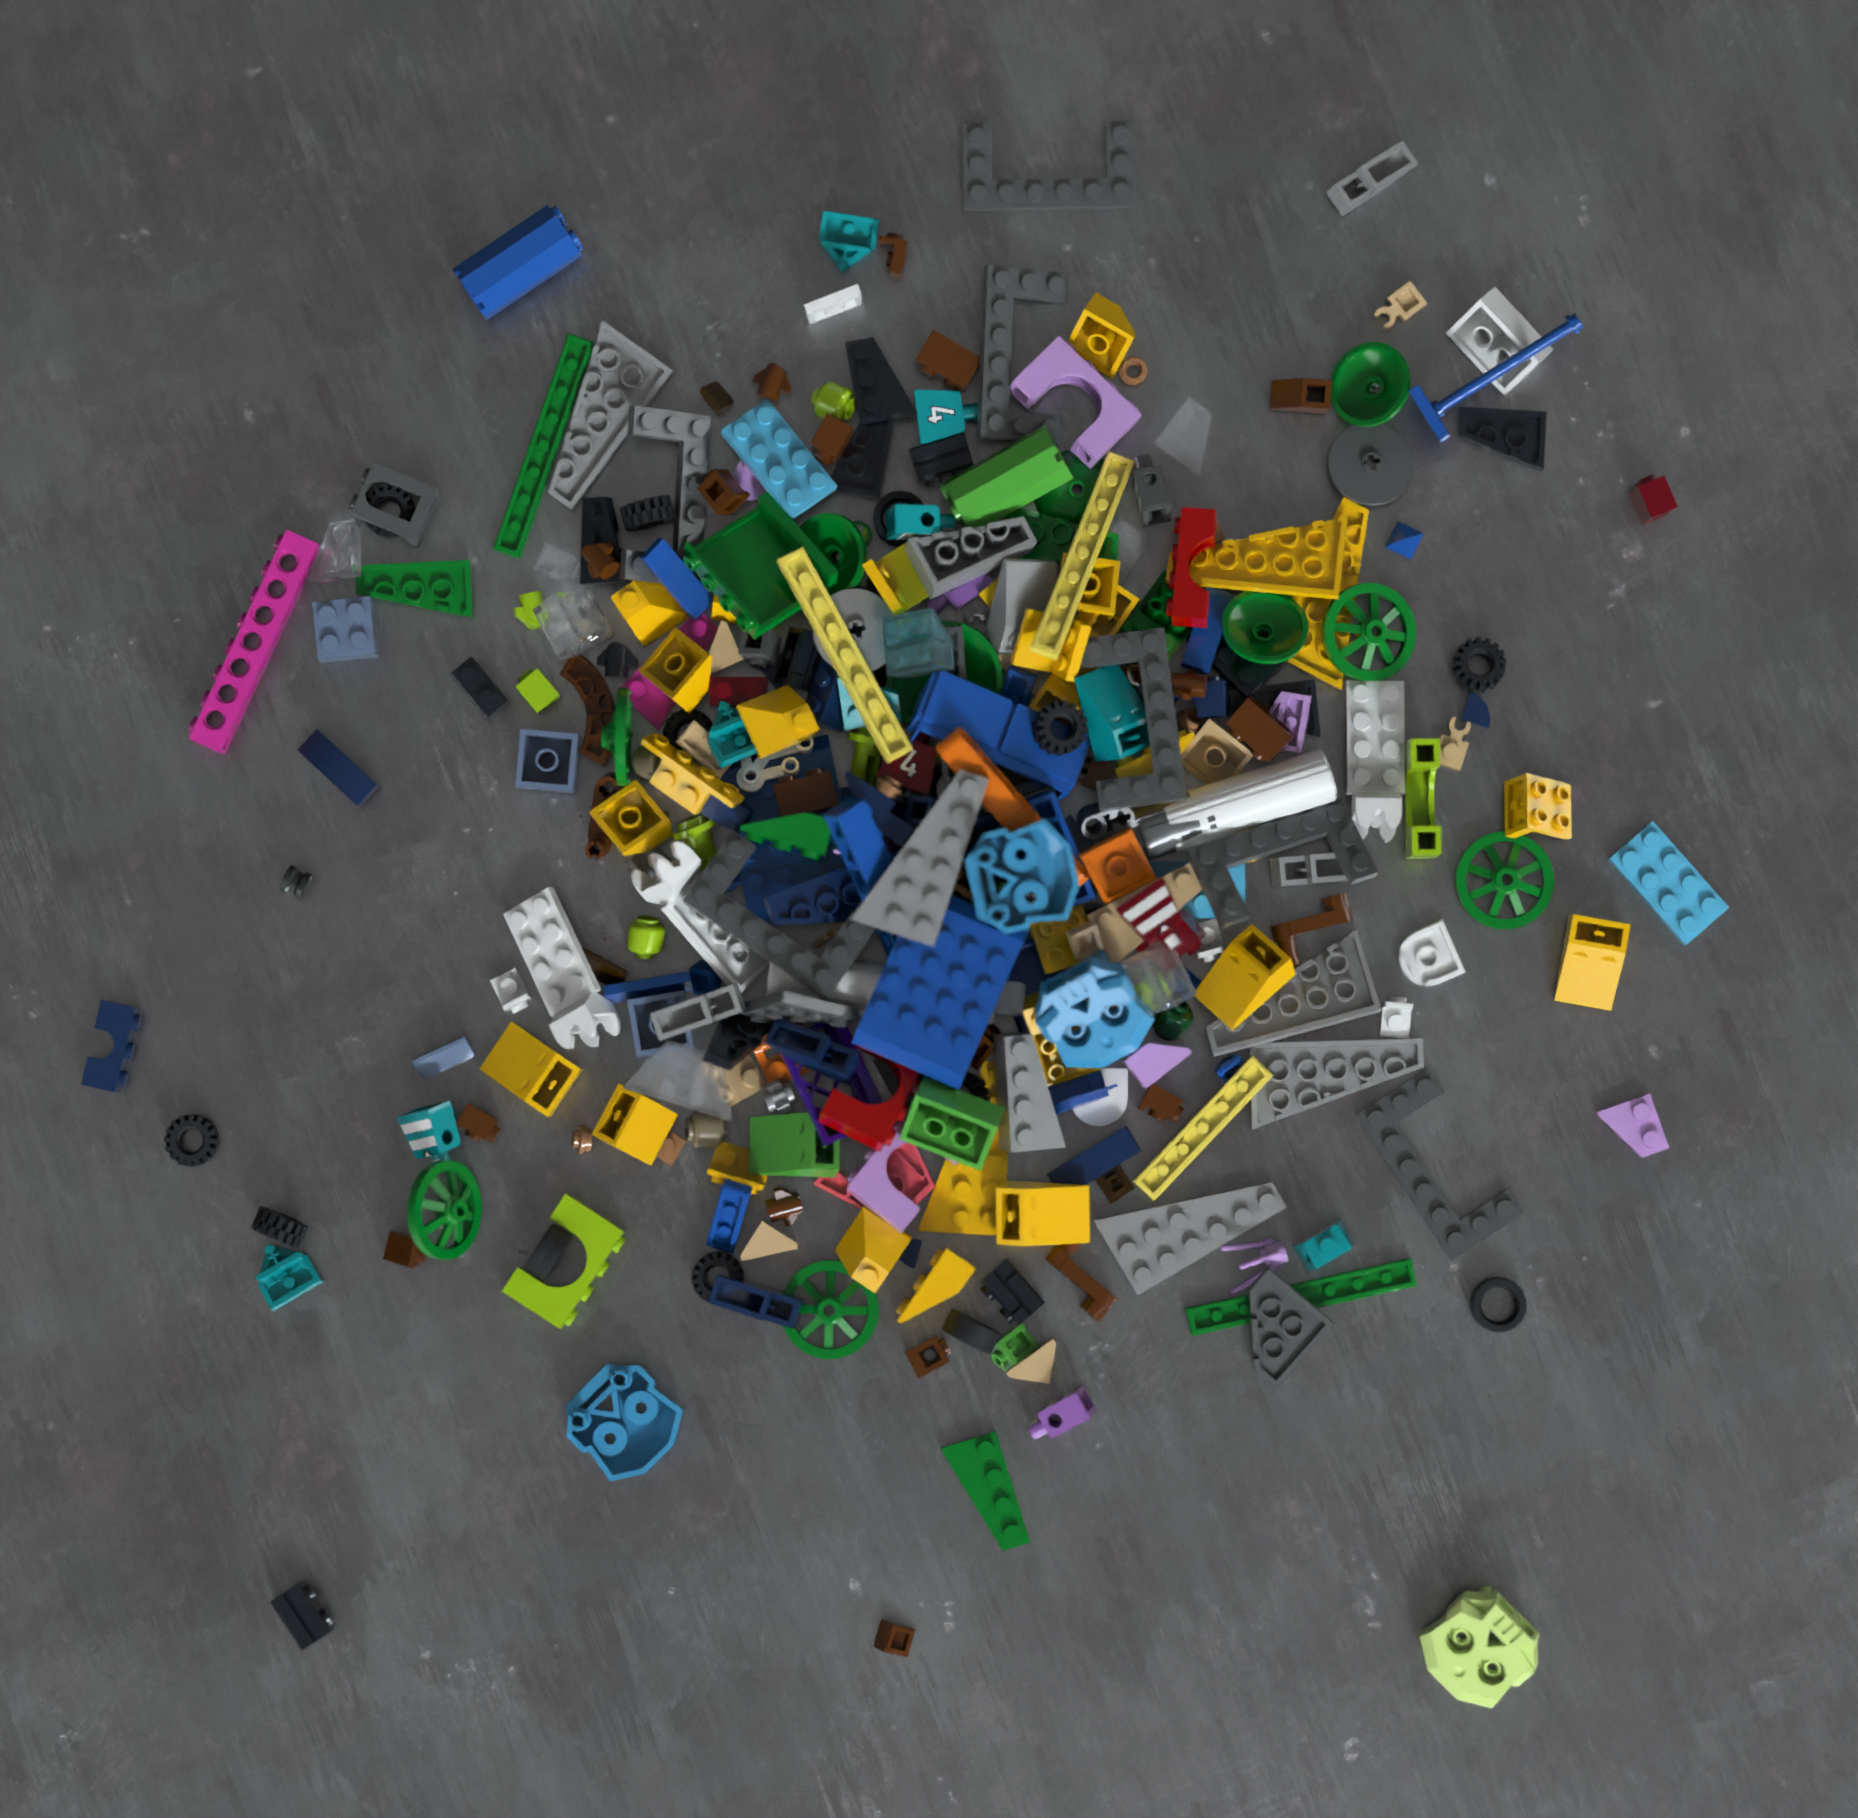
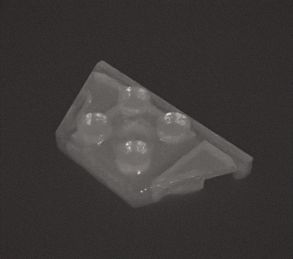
[624,1040,732,1121]

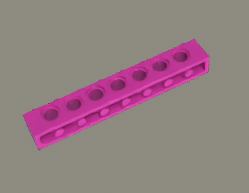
[188,529,322,755]

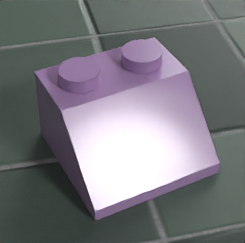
[1122,1043,1192,1089]

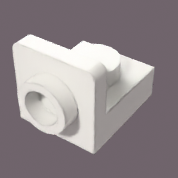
[1195,919,1225,963]
[490,968,532,1014]
[1379,996,1413,1039]

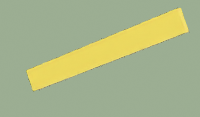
[1030,451,1135,661]
[776,547,913,764]

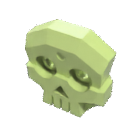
[1420,1585,1539,1708]

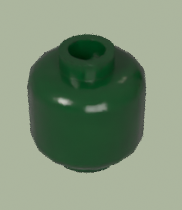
[1152,997,1194,1041]

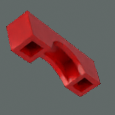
[1167,507,1217,628]

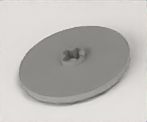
[813,589,899,672]

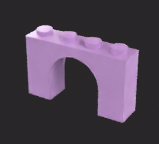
[1010,336,1142,469]
[846,1100,958,1234]

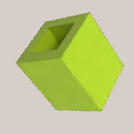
[515,668,561,715]

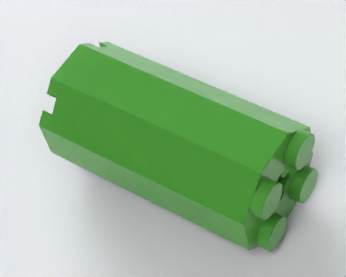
[939,425,1073,528]

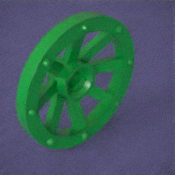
[1321,583,1416,681]
[601,687,634,786]
[1455,831,1554,930]
[407,1160,482,1260]
[783,1260,879,1359]

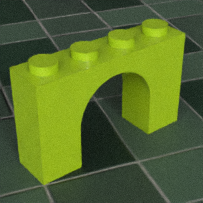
[1404,738,1442,859]
[502,1193,626,1329]

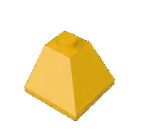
[1068,292,1136,379]
[1058,553,1121,616]
[610,581,690,648]
[638,627,713,713]
[736,685,820,759]
[589,780,672,856]
[834,1205,913,1293]

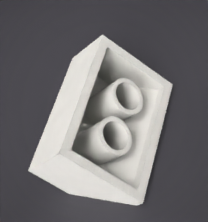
[1446,287,1554,396]

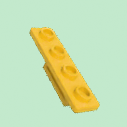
[640,733,745,815]

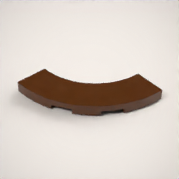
[559,650,616,767]

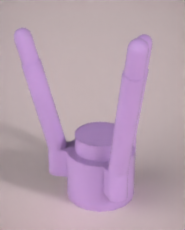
[1221,1238,1288,1296]

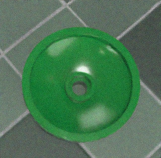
[1330,342,1411,427]
[1034,450,1105,524]
[799,513,867,596]
[1221,591,1308,664]

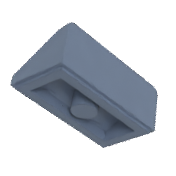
[412,1036,475,1079]

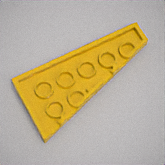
[1288,497,1369,690]
[1166,514,1348,600]
[917,1061,1008,1235]

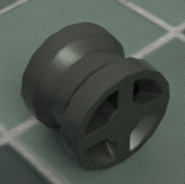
[279,865,313,900]

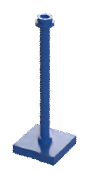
[1409,313,1584,442]

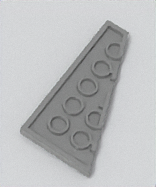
[548,320,673,511]
[850,770,989,947]
[1206,929,1381,1057]
[1249,1038,1424,1130]
[1093,1182,1287,1295]

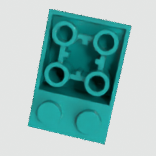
[1074,665,1150,762]

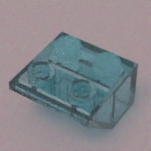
[882,608,954,679]

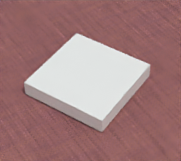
[804,284,862,324]

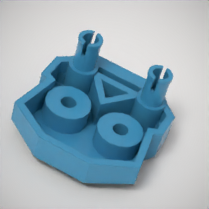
[965,819,1079,934]
[1034,950,1154,1068]
[566,1364,684,1481]

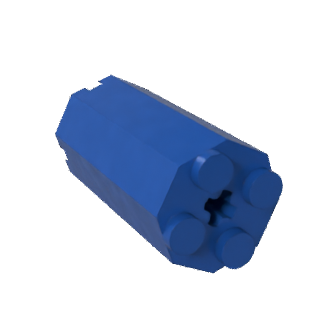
[452,205,583,320]

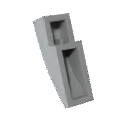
[1326,140,1419,216]
[1270,853,1348,888]
[650,983,747,1041]

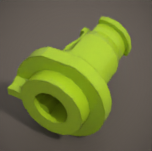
[848,727,882,789]
[672,813,717,871]

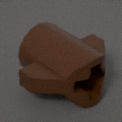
[753,363,792,403]
[581,543,619,579]
[1171,670,1208,700]
[765,1187,803,1227]

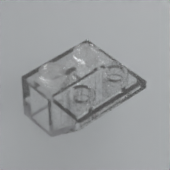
[532,586,616,660]
[1120,941,1197,1014]

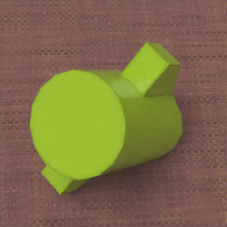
[513,591,554,629]

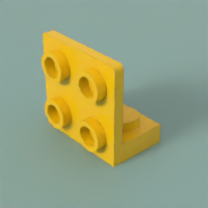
[862,542,929,618]
[1011,608,1091,682]
[1504,773,1572,840]
[1027,904,1088,975]
[706,1141,768,1194]

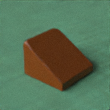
[874,1619,916,1657]

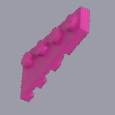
[621,612,718,731]

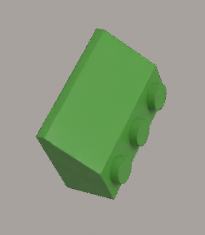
[899,1076,1005,1171]

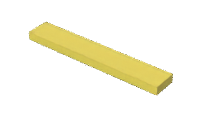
[1133,1055,1274,1201]

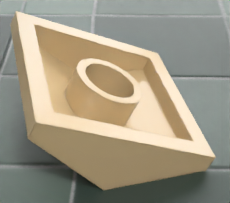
[1181,717,1253,785]

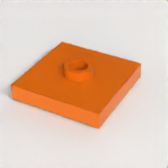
[1079,827,1157,906]

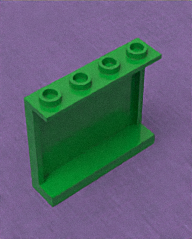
[683,492,838,639]

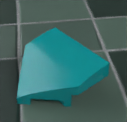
[819,210,880,273]
[707,701,757,768]
[256,1244,323,1311]

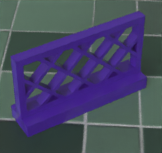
[781,1023,883,1146]

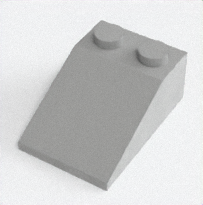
[984,559,1056,653]

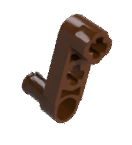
[585,772,625,860]
[1270,892,1353,965]
[1045,1243,1117,1322]

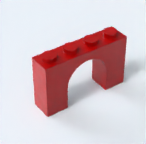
[818,1045,921,1152]

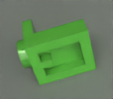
[991,1323,1039,1371]

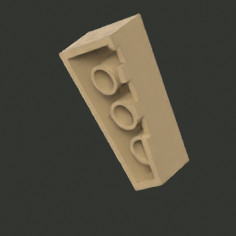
[1086,863,1202,963]

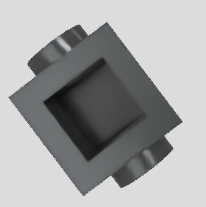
[738,628,781,669]

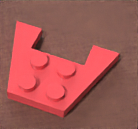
[813,1119,936,1210]

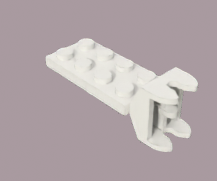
[1345,680,1405,843]
[631,842,770,993]
[503,887,621,1049]

